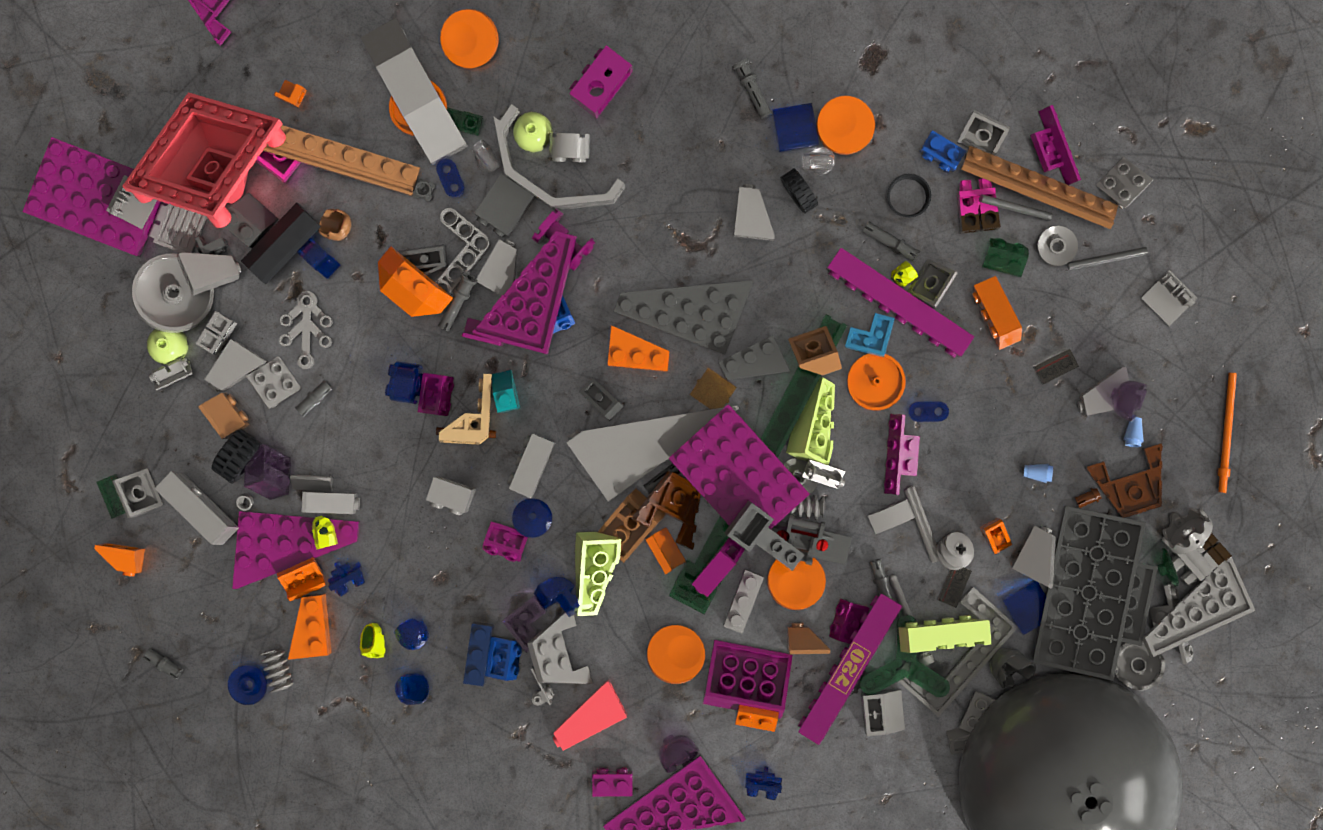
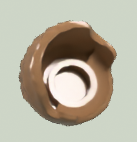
[318,209,352,241]

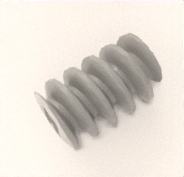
[790,495,825,520]
[259,649,293,693]

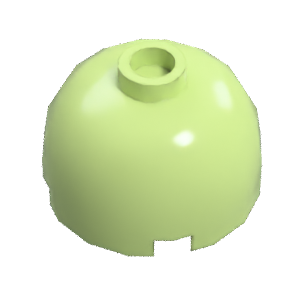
[513,112,553,152]
[147,329,188,365]

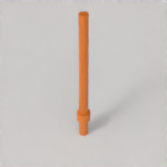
[1218,373,1237,493]

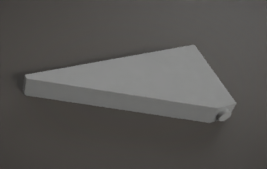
[566,405,739,501]

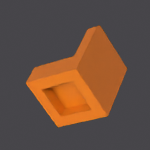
[274,80,307,108]

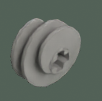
[936,532,974,570]

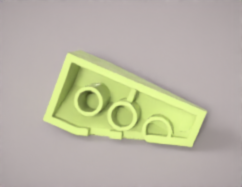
[786,377,835,465]

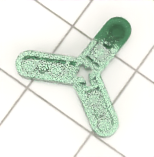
[860,615,950,697]

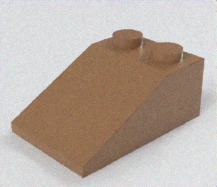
[598,489,666,563]

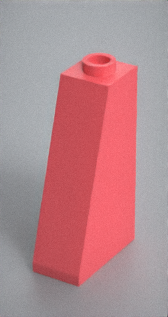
[552,680,627,751]

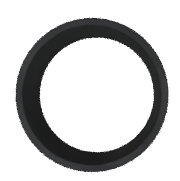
[887,173,931,218]

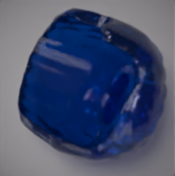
[394,618,429,650]
[395,673,430,705]

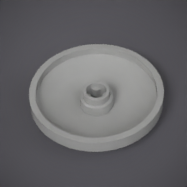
[132,253,214,333]

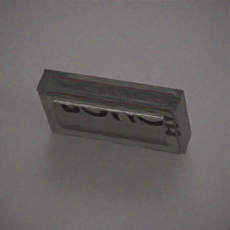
[1033,349,1079,385]
[937,567,972,608]

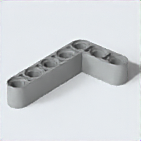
[435,208,491,295]

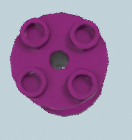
[532,208,596,271]

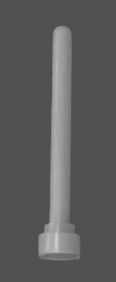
[889,574,935,667]

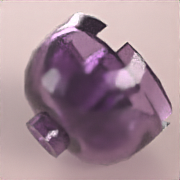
[1110,380,1147,422]
[659,735,699,773]

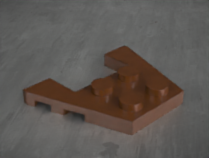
[1086,443,1163,518]
[632,471,701,550]

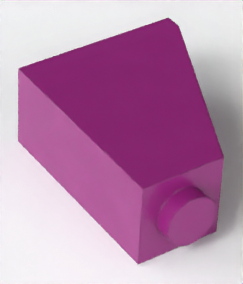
[692,537,745,597]

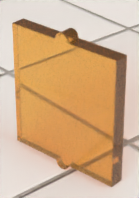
[689,368,737,409]

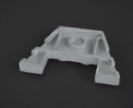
[527,608,593,685]

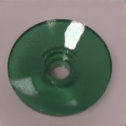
[1157,548,1179,587]

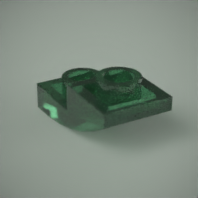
[447,107,483,136]

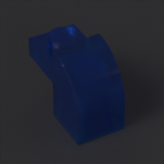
[297,237,341,279]
[533,577,580,617]

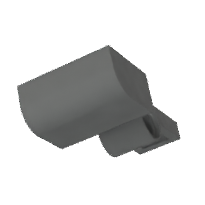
[724,500,804,571]

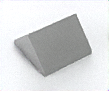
[957,110,1010,156]
[907,259,957,309]
[113,468,163,518]

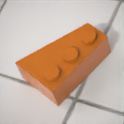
[972,276,1022,350]
[608,325,670,372]
[288,594,332,660]

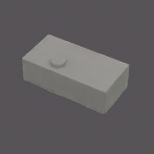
[155,471,239,545]

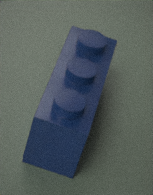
[463,622,494,686]

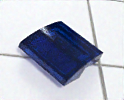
[772,103,819,152]
[1003,580,1046,635]

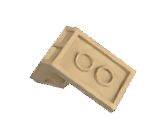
[439,374,492,445]

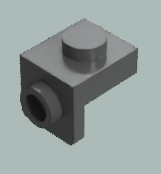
[195,236,229,255]

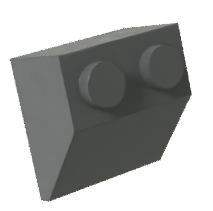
[225,193,279,248]

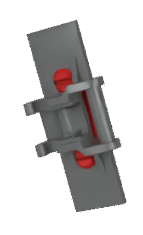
[756,514,852,565]

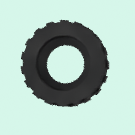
[780,168,818,214]

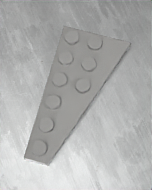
[1142,557,1255,657]

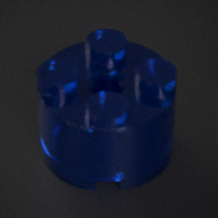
[385,361,423,404]

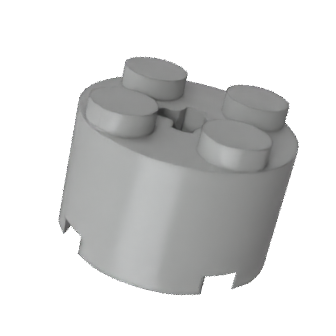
[549,133,590,162]

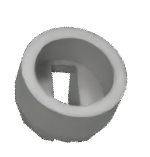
[236,493,254,511]

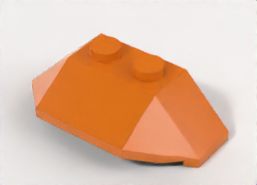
[378,246,453,317]

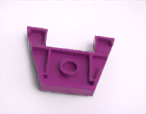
[188,0,231,46]

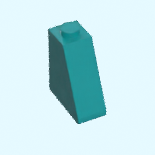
[492,370,521,413]

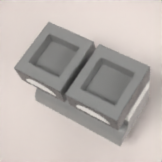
[196,311,237,354]

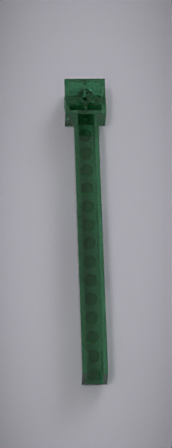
[669,314,847,615]

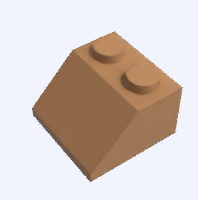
[198,393,249,439]

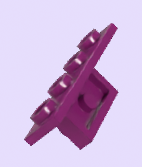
[1030,105,1081,185]
[884,414,920,495]

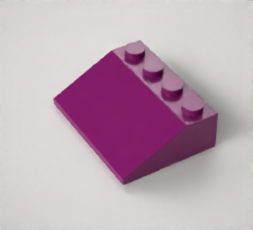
[703,640,793,719]

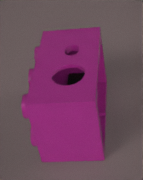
[569,45,633,119]

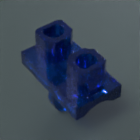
[328,561,365,597]
[745,766,782,800]

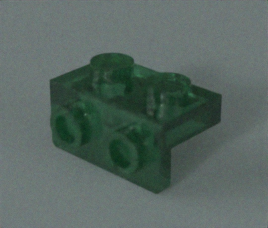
[983,238,1029,277]

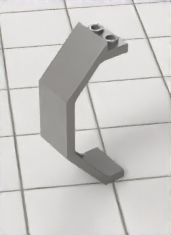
[361,18,468,166]
[493,104,625,210]

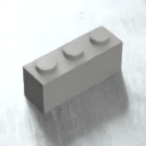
[507,433,555,498]
[723,569,764,634]

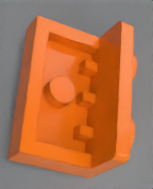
[277,557,326,601]
[735,705,779,732]

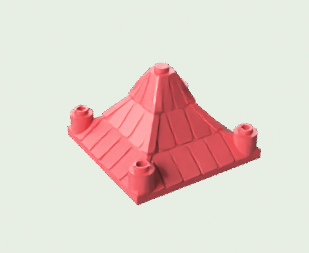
[122,92,286,228]

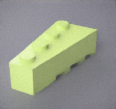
[898,615,991,653]

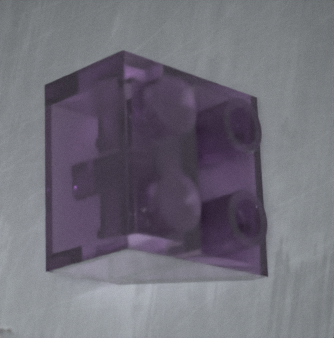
[244,444,291,500]

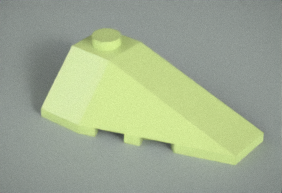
[575,532,621,616]

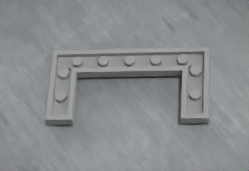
[893,587,1018,717]

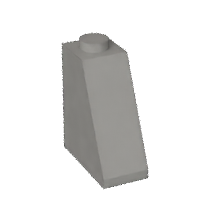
[734,184,775,241]
[476,239,518,296]
[178,252,241,295]
[204,339,268,392]
[1077,367,1134,416]
[302,491,360,514]
[1012,525,1056,589]

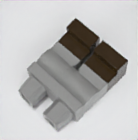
[1167,532,1232,586]

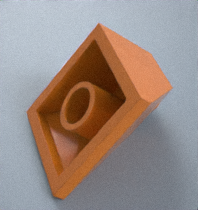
[94,543,145,576]

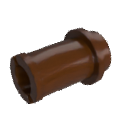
[1074,488,1102,509]

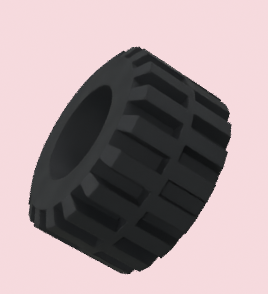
[211,429,262,484]

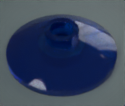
[512,498,552,538]
[228,665,267,705]

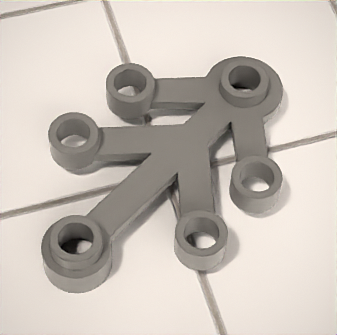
[279,291,333,369]

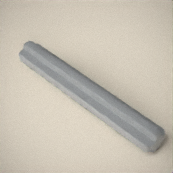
[904,486,939,563]

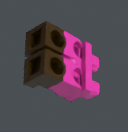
[957,178,1001,234]

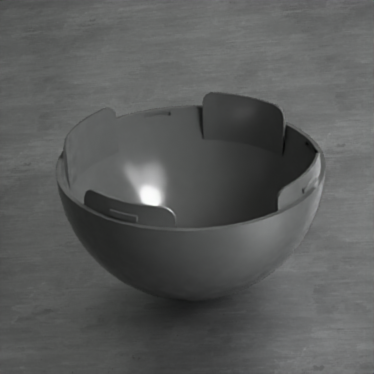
[959,672,1183,830]

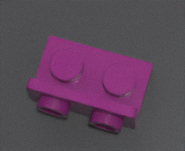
[417,373,454,416]
[482,521,529,562]
[829,599,870,644]
[592,768,633,797]

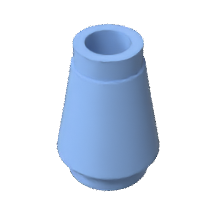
[1123,417,1144,447]
[1024,463,1053,483]

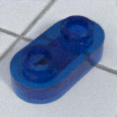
[436,159,465,198]
[908,401,949,422]

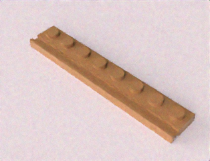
[263,125,420,196]
[961,146,1118,229]

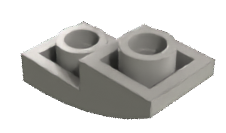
[868,499,915,534]

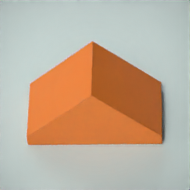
[979,518,1012,554]

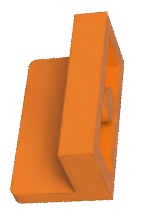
[645,527,685,574]

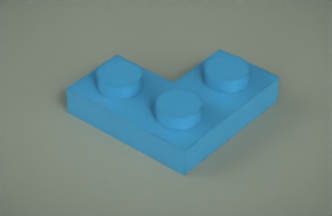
[845,313,895,357]

